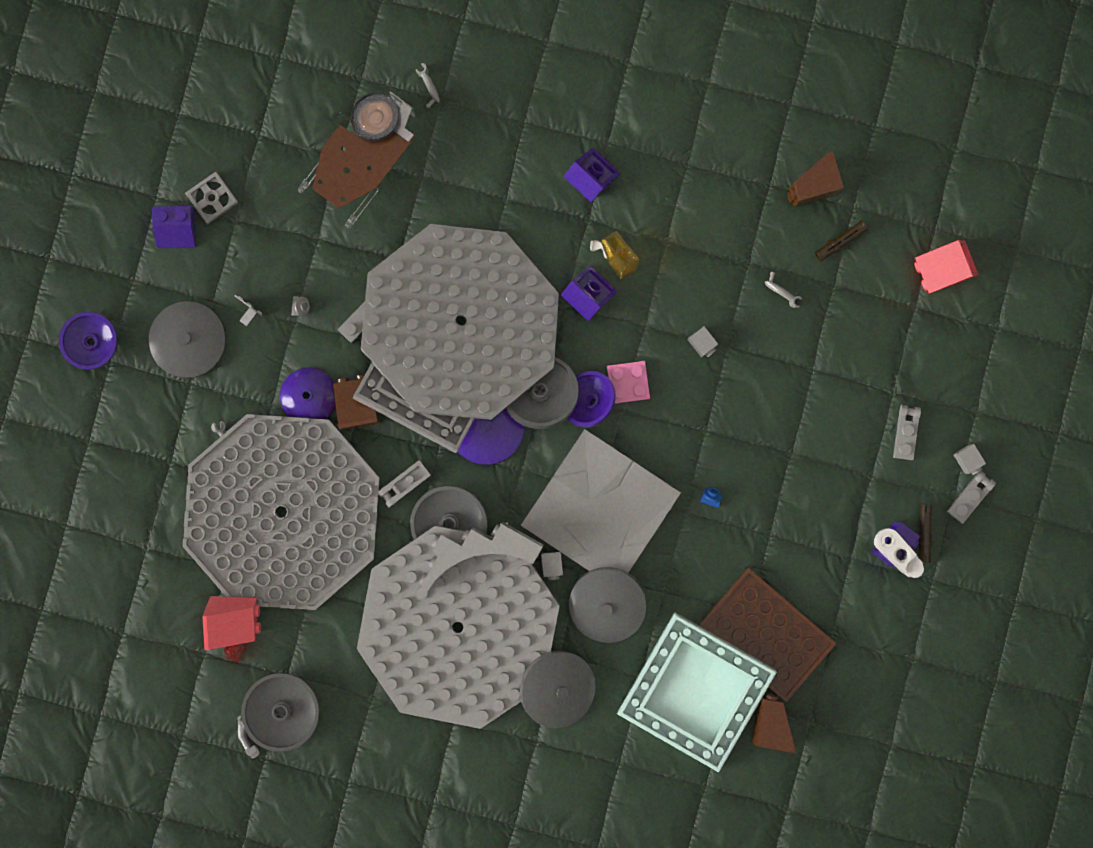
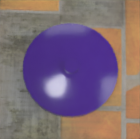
[457,409,524,465]

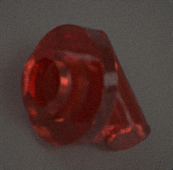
[224,644,246,663]

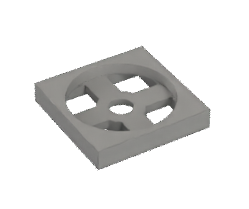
[185,171,239,225]

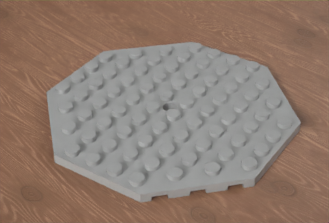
[361,224,559,420]
[182,414,380,610]
[357,525,560,729]

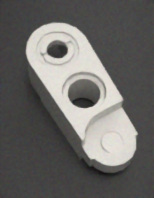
[874,528,924,578]

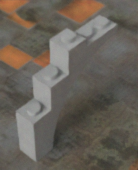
[419,522,543,593]

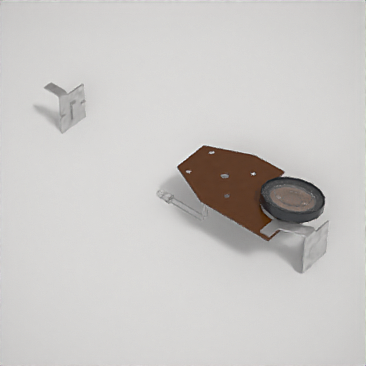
[235,91,416,326]

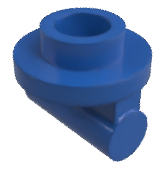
[700,487,722,508]

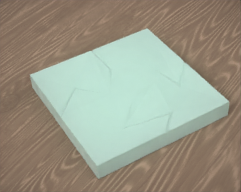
[617,612,777,772]

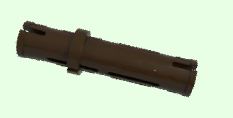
[814,220,868,262]
[918,505,933,563]

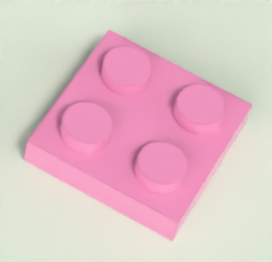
[607,361,650,404]

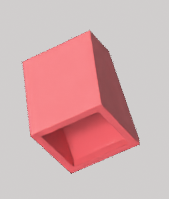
[914,240,979,293]
[203,596,261,650]

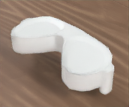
[590,240,615,259]

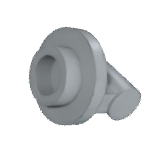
[291,296,310,316]

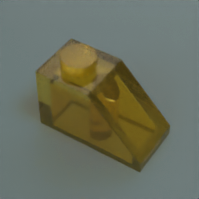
[601,231,639,279]

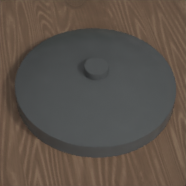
[149,301,226,378]
[505,357,578,429]
[410,485,488,540]
[569,567,647,643]
[520,650,595,728]
[241,673,320,752]

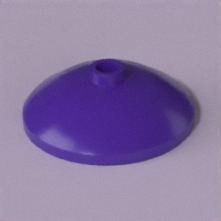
[59,312,117,370]
[280,368,336,420]
[567,371,616,427]

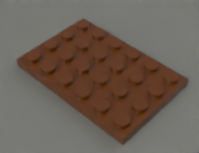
[699,567,836,702]

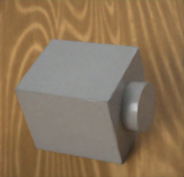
[687,326,718,358]
[953,444,986,475]
[541,552,563,580]

